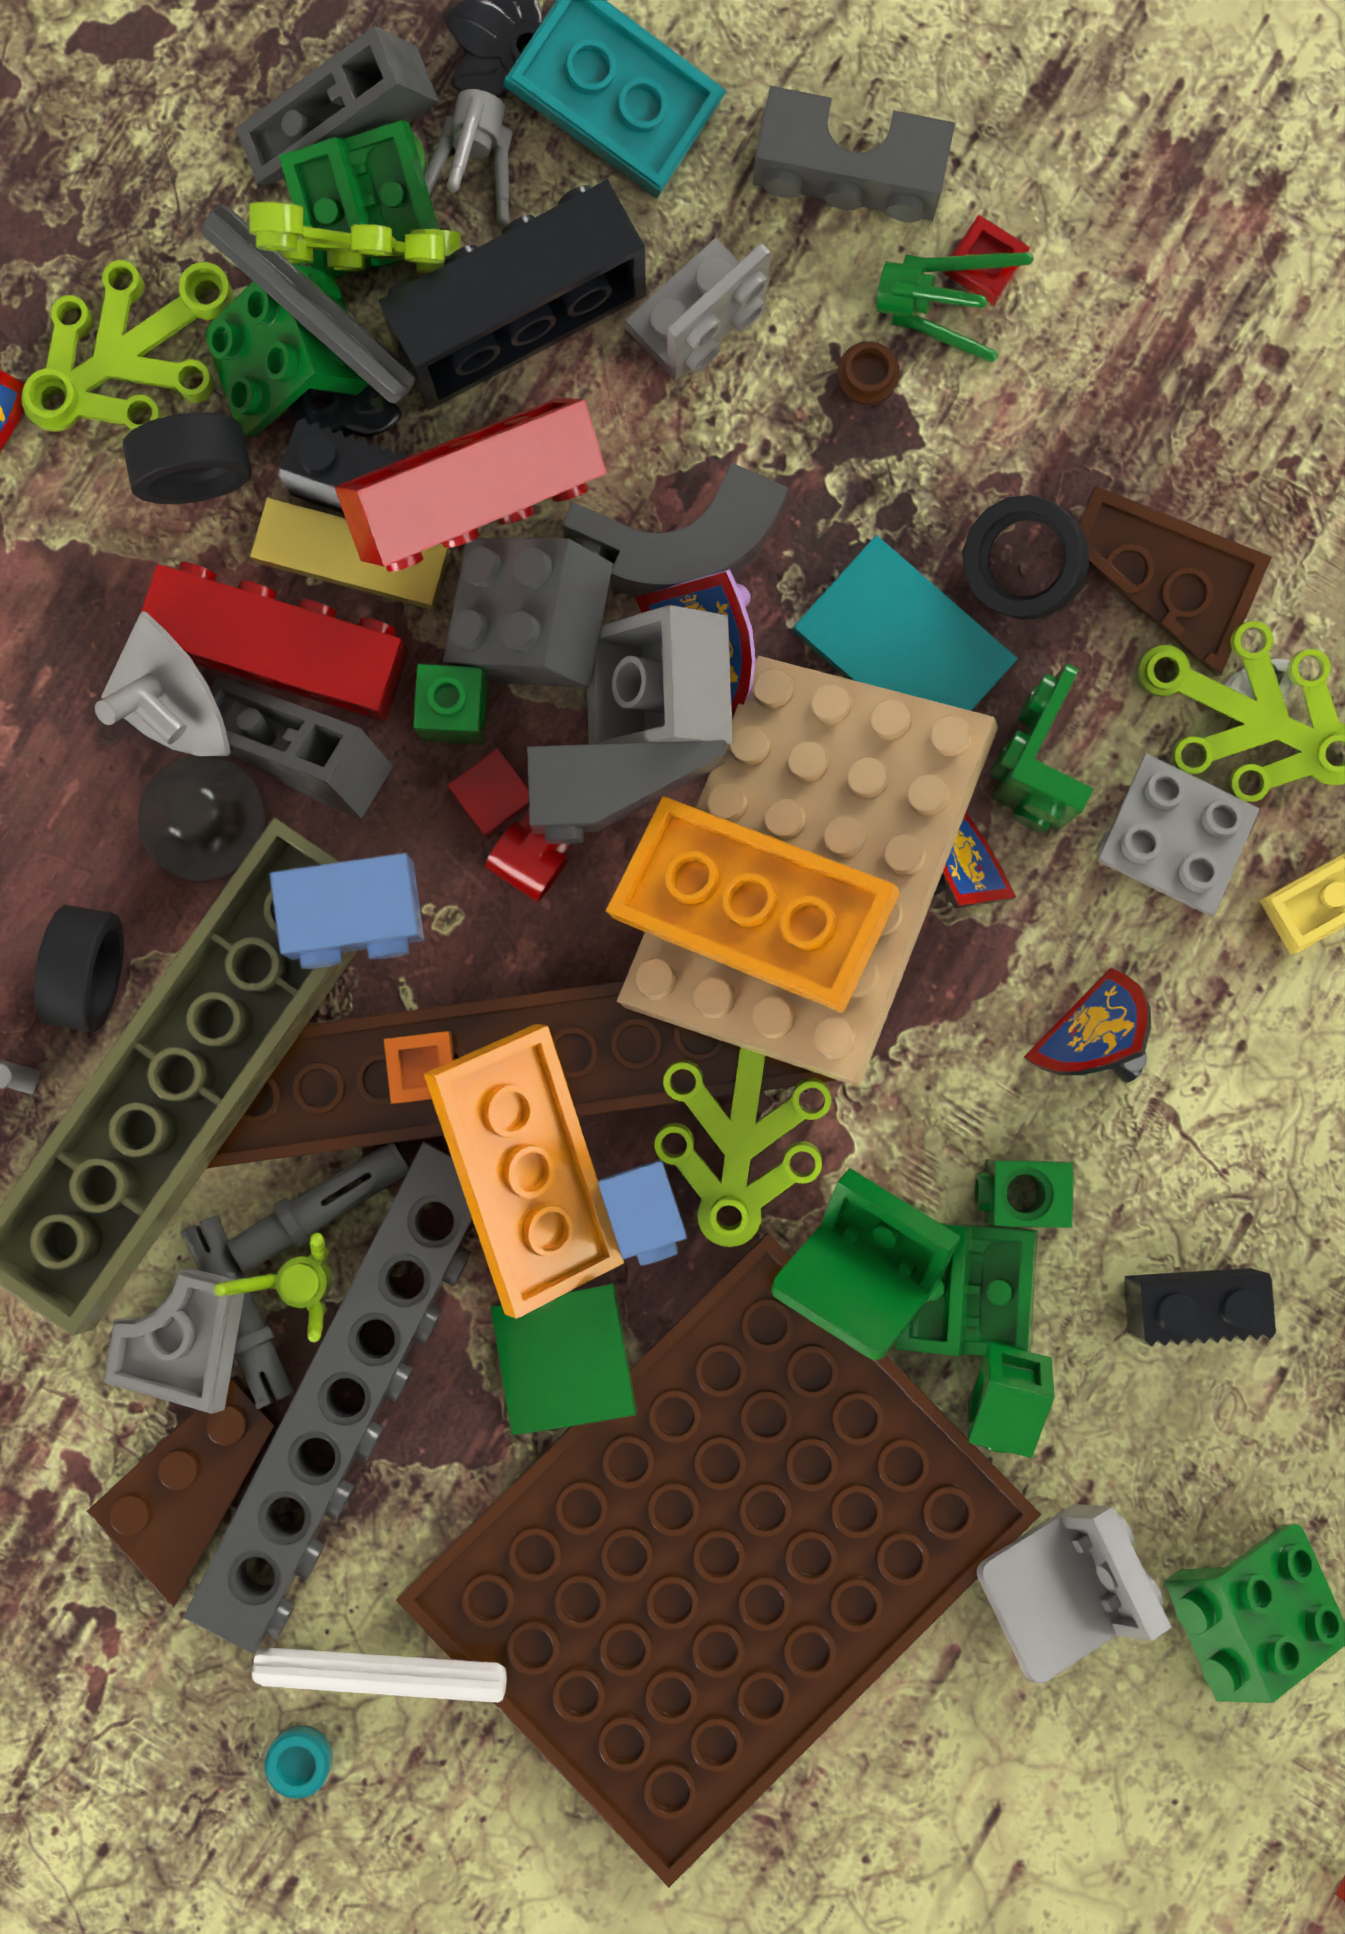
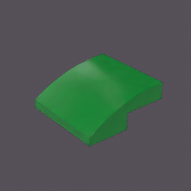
[279,120,439,280]
[895,1223,1038,1356]
[491,1284,637,1435]

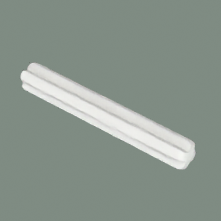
[252,1647,507,1703]

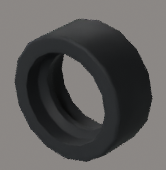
[123,412,251,504]
[963,495,1089,620]
[34,905,124,1032]

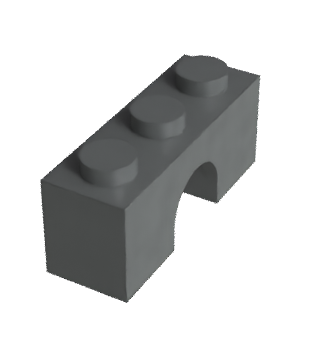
[753,85,955,222]

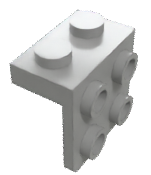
[977,1504,1172,1683]

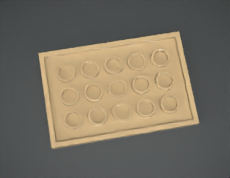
[617,656,998,1087]

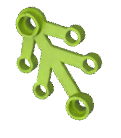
[249,202,461,274]
[22,260,234,432]
[1136,621,1345,802]
[654,1047,831,1247]

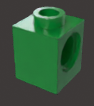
[413,664,488,745]
[974,1159,1073,1228]
[968,1342,1054,1458]

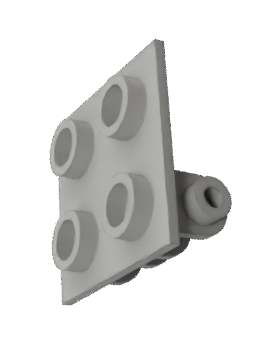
[1095,753,1260,917]

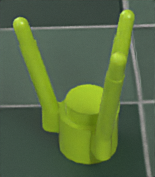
[213,1233,333,1342]

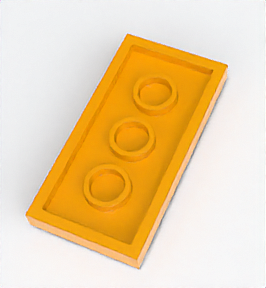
[606,796,900,1013]
[424,1024,624,1319]

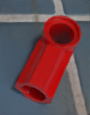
[485,810,573,903]

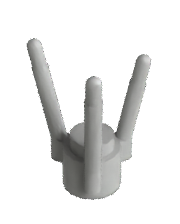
[424,89,513,226]

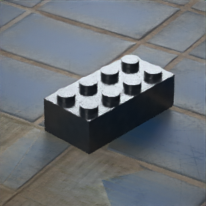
[378,179,646,411]

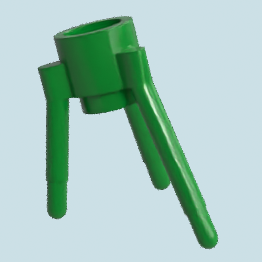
[876,252,1034,362]

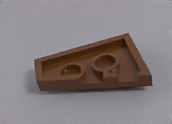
[1078,486,1272,676]
[86,1375,278,1608]

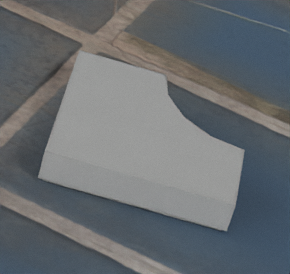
[104,1268,245,1414]

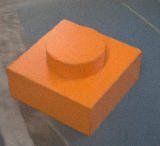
[384,1031,454,1104]

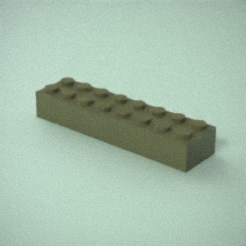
[0,817,358,1336]

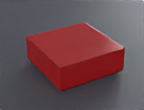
[943,214,1031,306]
[447,748,529,838]

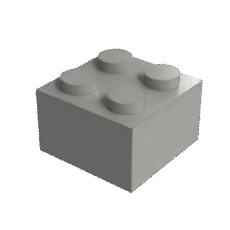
[587,605,733,745]

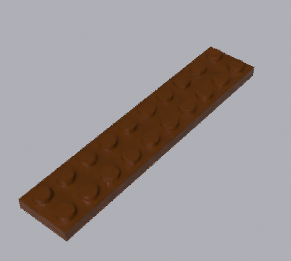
[206,981,835,1169]

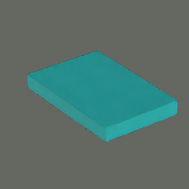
[503,0,727,198]
[792,535,1018,711]

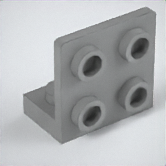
[625,237,771,382]

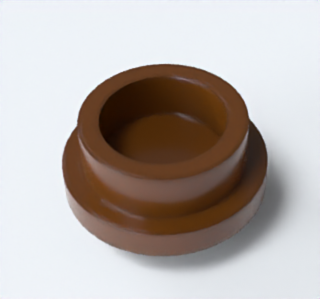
[837,341,900,405]

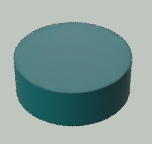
[264,1726,333,1799]

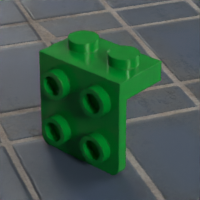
[206,264,369,437]
[989,663,1094,833]
[771,1168,961,1360]
[1164,1524,1345,1703]

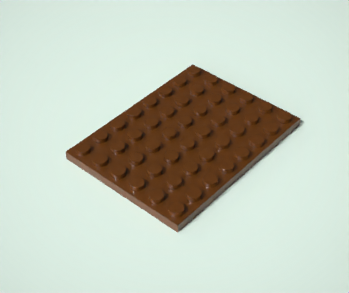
[396,1232,1042,1887]

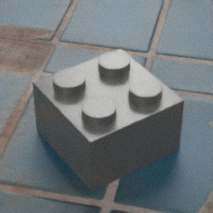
[443,538,613,688]

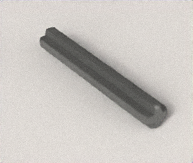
[201,204,416,404]

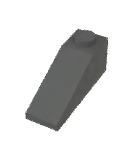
[236,26,439,186]
[210,676,393,819]
[527,740,726,844]

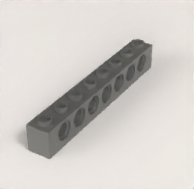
[183,1142,474,1653]

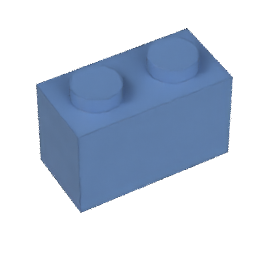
[270,853,424,969]
[598,1159,687,1266]

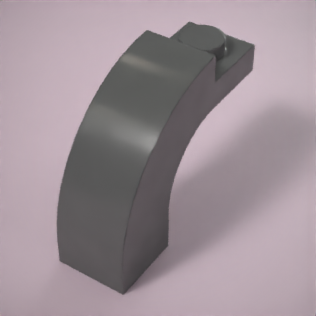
[562,462,789,597]

